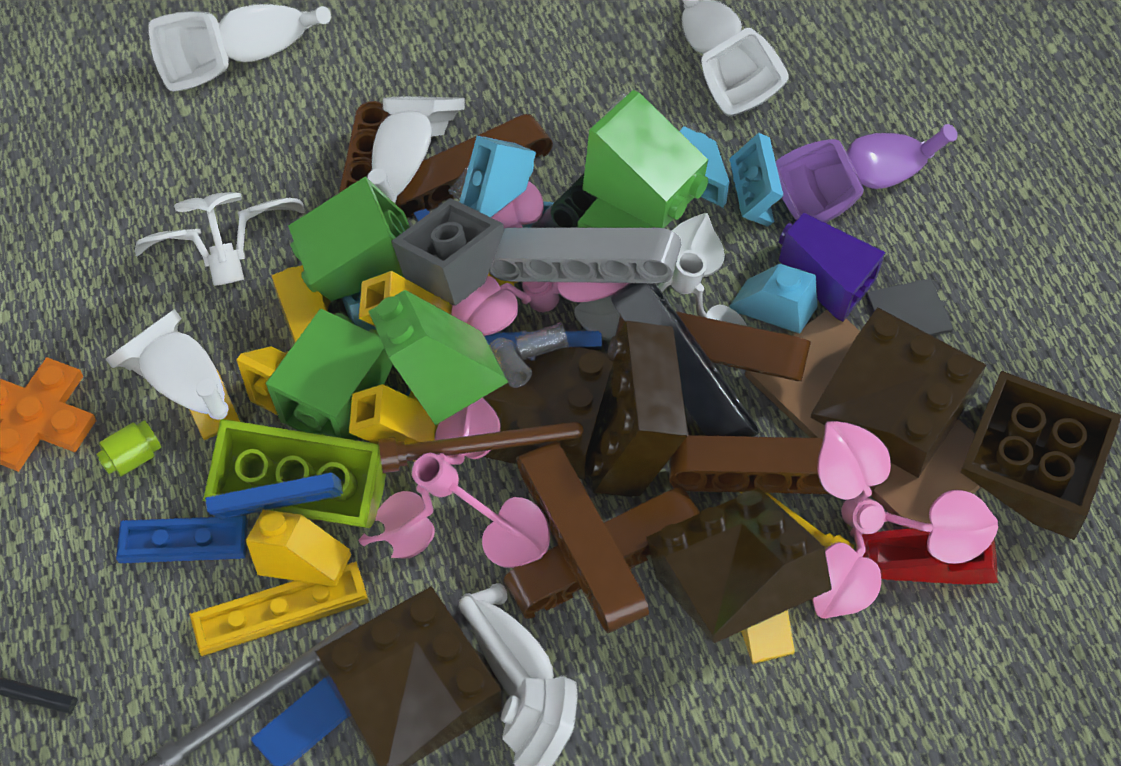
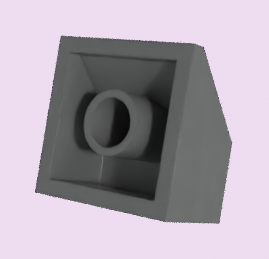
[391,198,505,306]

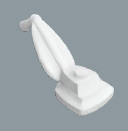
[682,0,788,116]
[149,4,331,91]
[368,97,465,203]
[105,309,228,420]
[458,583,577,766]

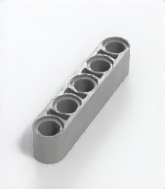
[489,228,681,283]

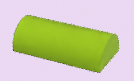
[203,419,386,529]

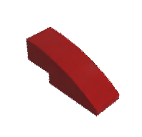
[862,528,998,585]

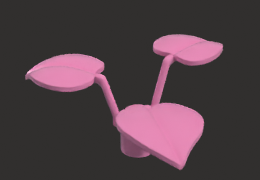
[452,181,628,336]
[359,398,550,568]
[812,421,998,619]

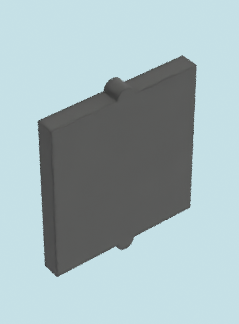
[866,278,953,336]

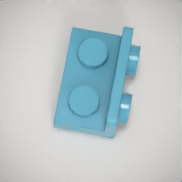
[729,133,784,227]

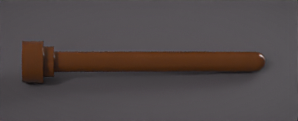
[378,422,584,473]

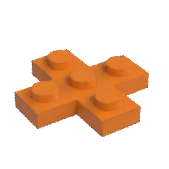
[0,357,97,472]

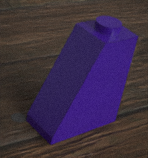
[778,213,886,322]

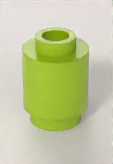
[96,420,162,477]

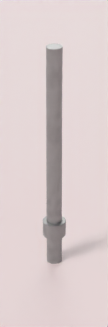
[141,620,359,766]

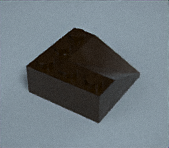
[810,307,986,478]
[586,320,688,497]
[483,346,615,480]
[961,371,1121,540]
[646,488,832,643]
[315,586,502,766]

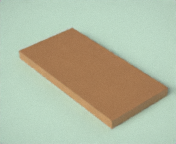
[745,310,981,529]

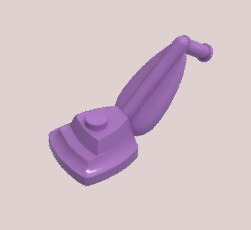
[776,124,958,223]

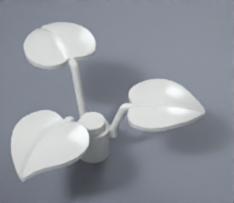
[135,192,305,286]
[574,213,747,340]

